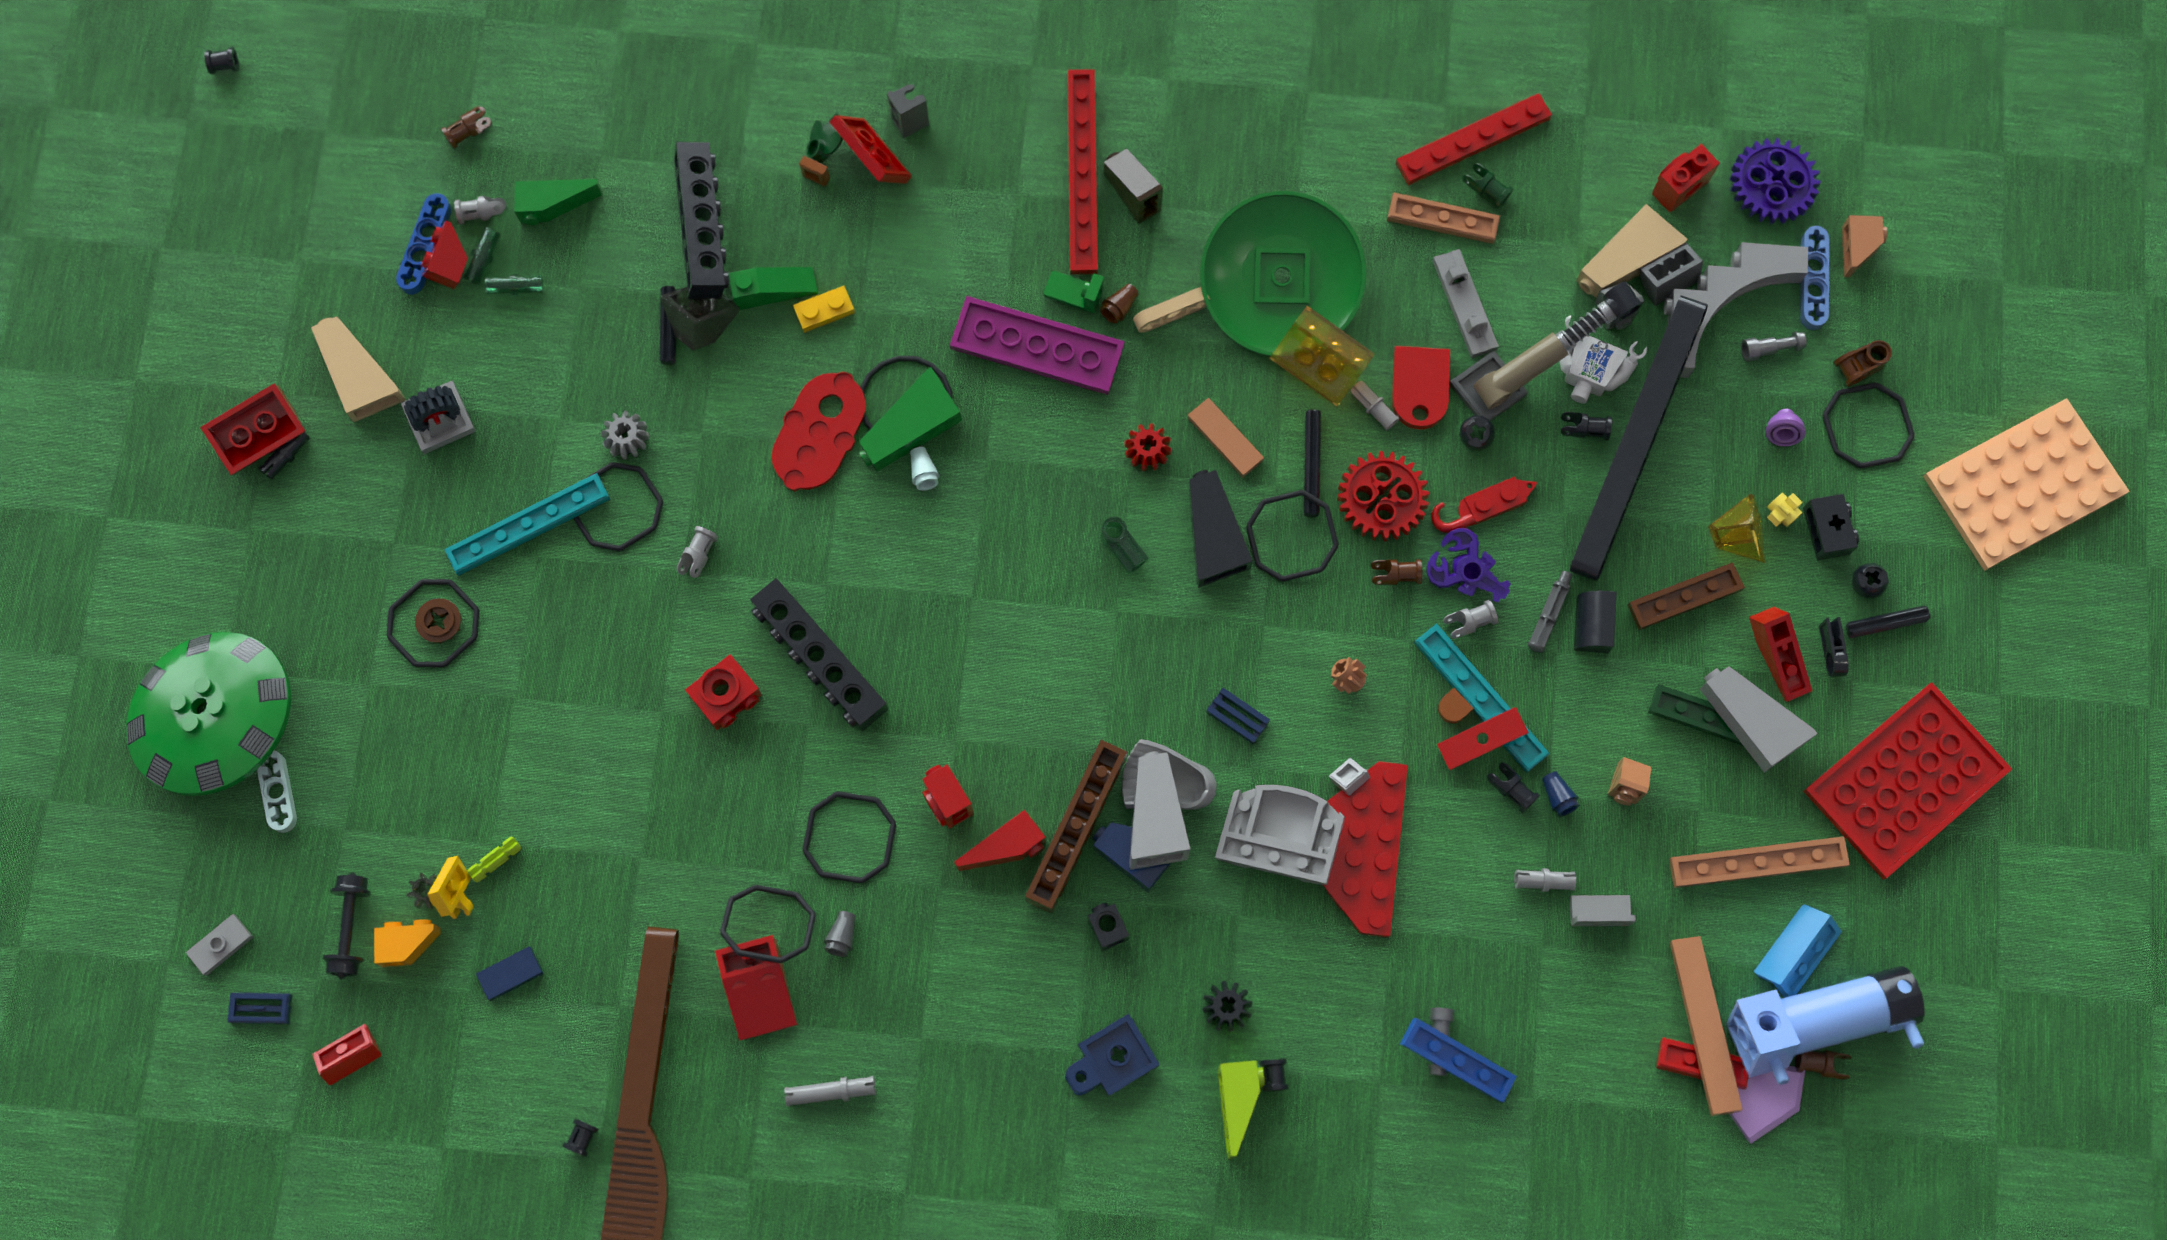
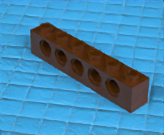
[1025,740,1127,914]

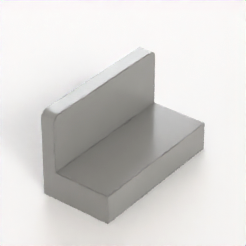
[1569,895,1636,926]

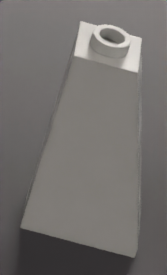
[1700,666,1817,773]
[1129,752,1190,870]

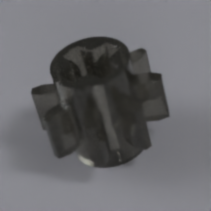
[407,872,437,910]

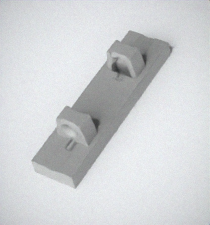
[1432,249,1499,358]

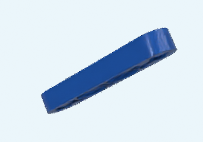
[396,193,451,295]

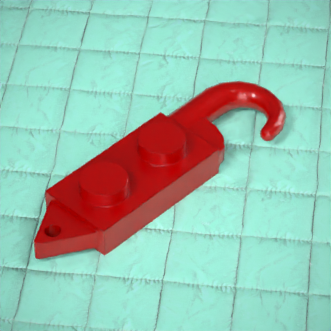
[1431,477,1537,533]

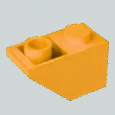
[374,920,441,967]

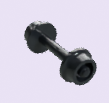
[323,872,371,980]

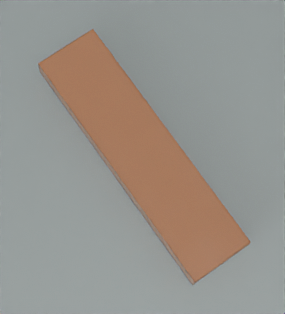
[1387,192,1500,244]

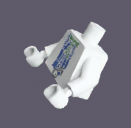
[1559,315,1647,403]

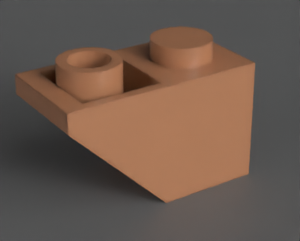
[1607,757,1651,806]

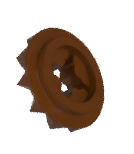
[415,598,462,644]

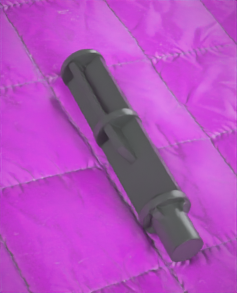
[1528,571,1572,653]

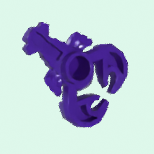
[1427,528,1511,602]

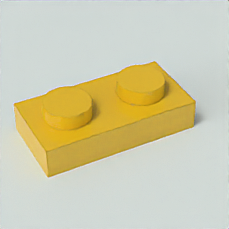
[793,286,855,333]

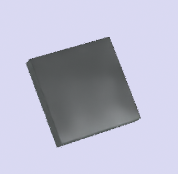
[1449,351,1528,421]

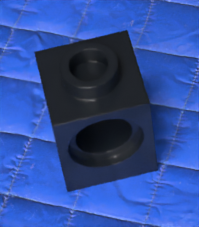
[1088,902,1129,951]

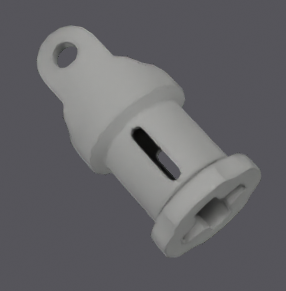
[454,196,506,224]
[677,526,718,578]
[1443,600,1498,639]

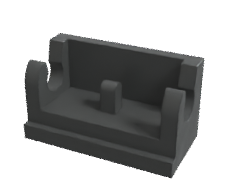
[887,85,930,138]

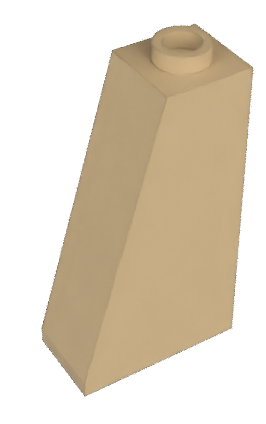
[1576,204,1688,298]
[311,317,405,422]

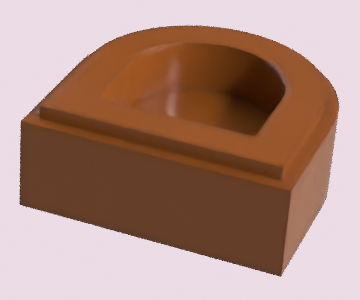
[1438,688,1474,723]

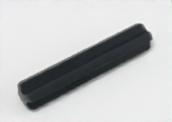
[660,286,676,365]
[1846,605,1931,638]

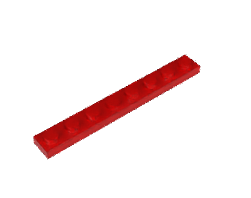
[1068,69,1098,274]

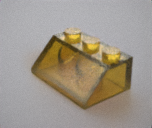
[1270,306,1375,406]

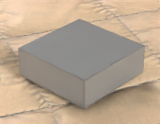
[1329,758,1370,796]

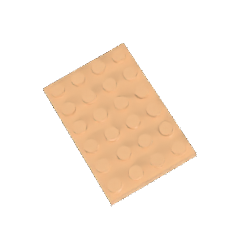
[1923,398,2130,571]

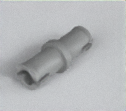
[1514,868,1576,892]

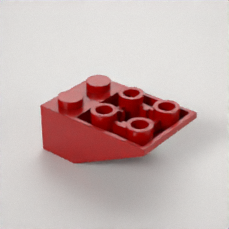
[715,935,798,1041]

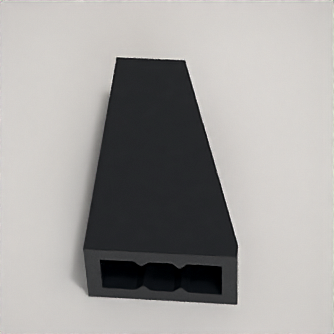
[1189,470,1253,588]

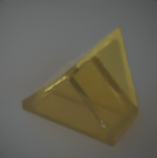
[1708,493,1765,563]

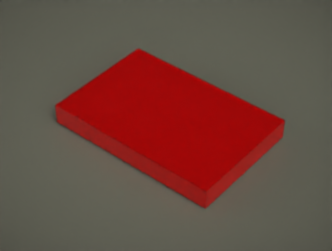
[830,115,912,184]

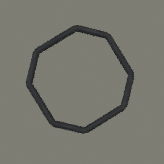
[1823,383,1915,468]
[573,462,663,551]
[1246,490,1339,581]
[386,579,479,667]
[803,791,896,883]
[720,885,816,963]

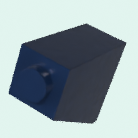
[1093,822,1171,892]

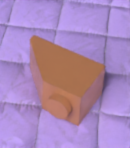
[1842,215,1887,277]

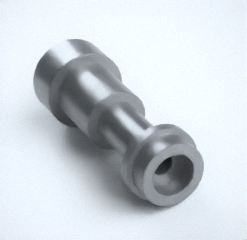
[1741,332,1807,361]
[1428,1008,1454,1076]

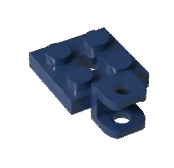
[1065,1013,1160,1097]

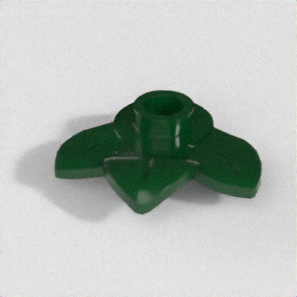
[806,113,843,163]

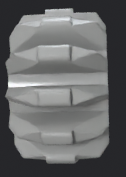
[601,410,650,460]

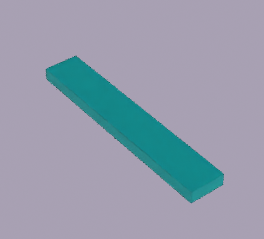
[444,473,610,576]
[1414,623,1550,773]

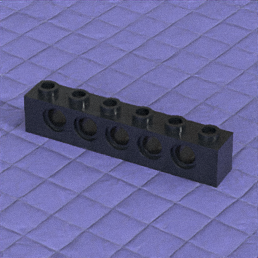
[673,142,729,299]
[750,578,889,731]

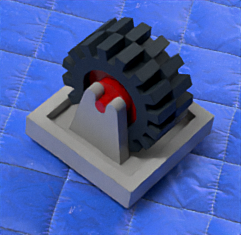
[401,381,476,454]

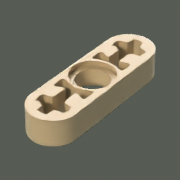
[1133,287,1210,333]

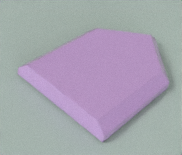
[1730,1066,1805,1144]

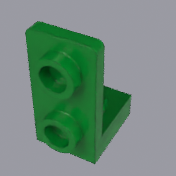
[1044,271,1104,313]

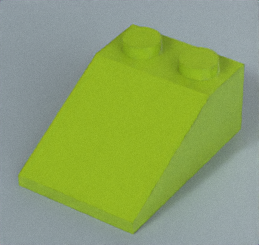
[1217,1060,1264,1160]

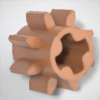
[1331,657,1367,694]

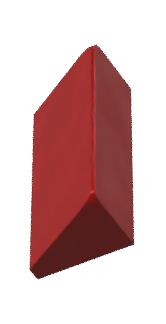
[312,1024,381,1085]

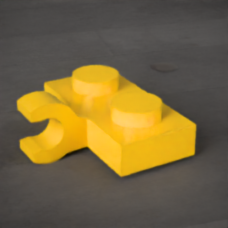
[427,856,474,919]

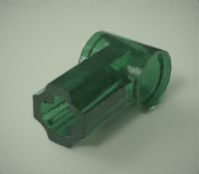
[1100,517,1149,574]

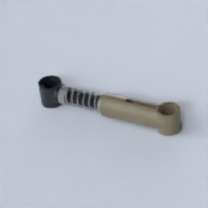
[1473,281,1642,410]

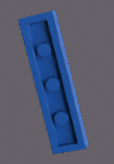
[1400,1018,1517,1103]

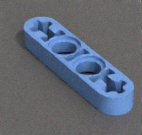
[1800,226,1829,330]

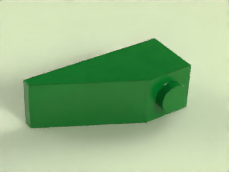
[514,179,602,225]
[728,267,818,311]

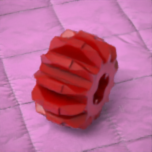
[1124,423,1172,472]

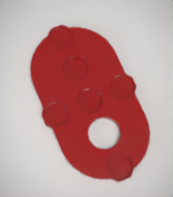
[772,371,866,491]

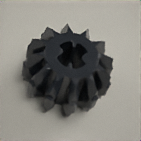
[1202,981,1253,1032]

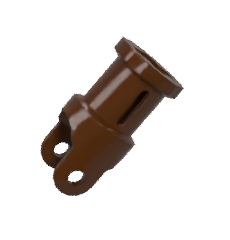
[441,106,491,149]
[1371,559,1422,585]
[1795,1050,1851,1080]

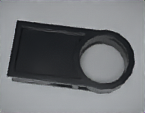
[1819,617,1849,677]

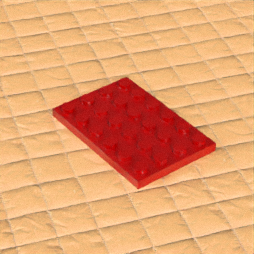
[1803,682,2012,880]

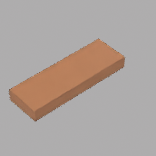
[1187,398,1264,478]

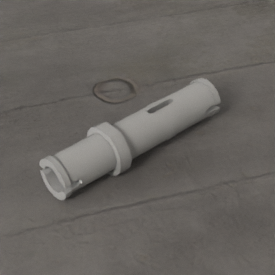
[784,1076,876,1107]

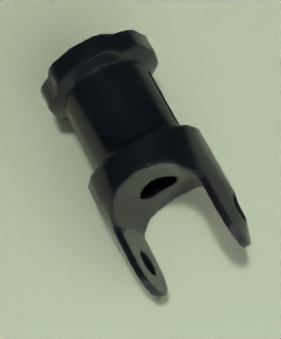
[1561,412,1612,441]
[1487,762,1540,813]

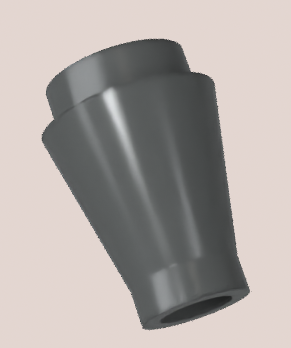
[824,911,856,957]

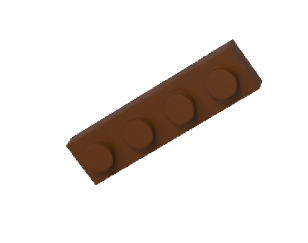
[1627,562,1745,630]

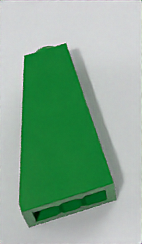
[859,367,963,472]

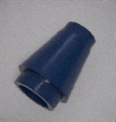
[1542,771,1579,817]

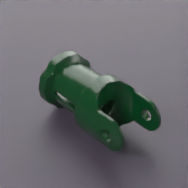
[1462,163,1514,208]

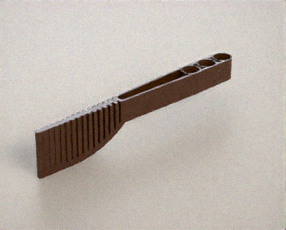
[601,926,679,1240]

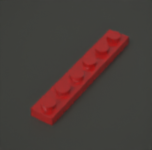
[1395,93,1552,185]

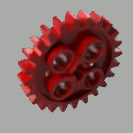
[1337,451,1430,542]

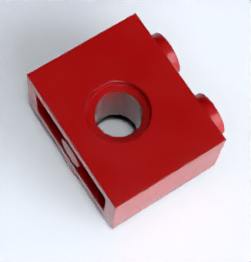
[1652,143,1720,213]
[685,654,762,730]
[922,764,974,829]

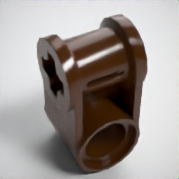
[1833,340,1892,387]

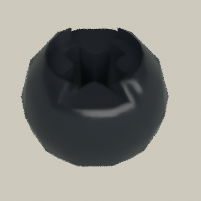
[1459,415,1495,451]
[1852,563,1889,598]

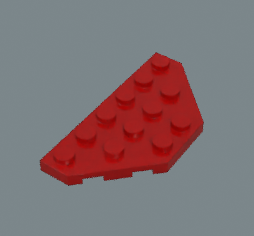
[1322,761,1408,938]

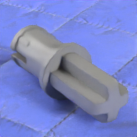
[1351,381,1399,431]

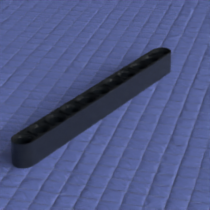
[1570,295,1708,581]

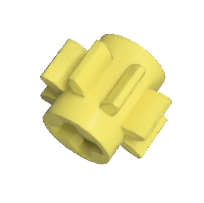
[1767,493,1803,527]

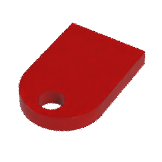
[1392,346,1450,429]

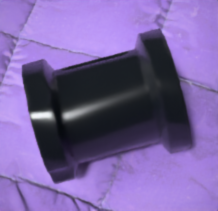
[205,47,239,75]
[1260,1059,1289,1092]
[562,1119,599,1157]

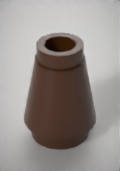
[1100,284,1139,324]

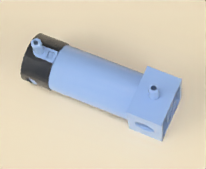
[1726,966,1925,1085]

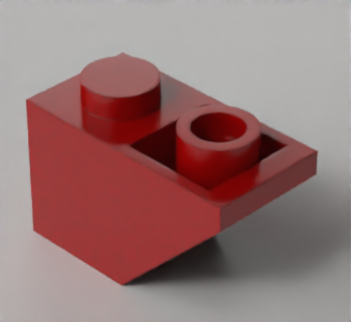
[421,221,468,289]

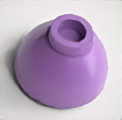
[1765,409,1806,446]

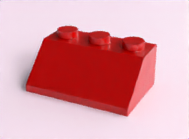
[200,383,306,475]

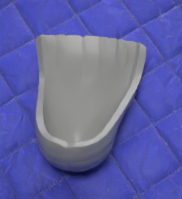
[1122,739,1217,810]

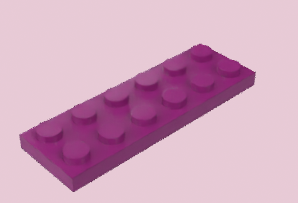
[950,296,1125,395]

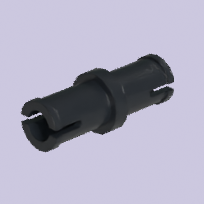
[258,432,310,480]

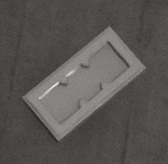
[186,914,253,976]

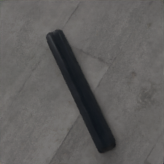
[1304,410,1321,517]

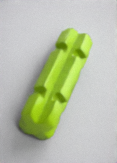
[467,837,521,882]

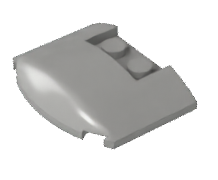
[1215,785,1345,885]

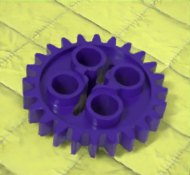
[1729,138,1821,224]

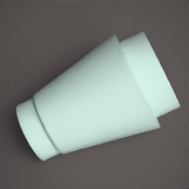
[910,447,939,491]

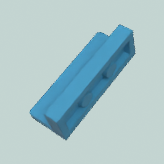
[1754,904,1842,998]

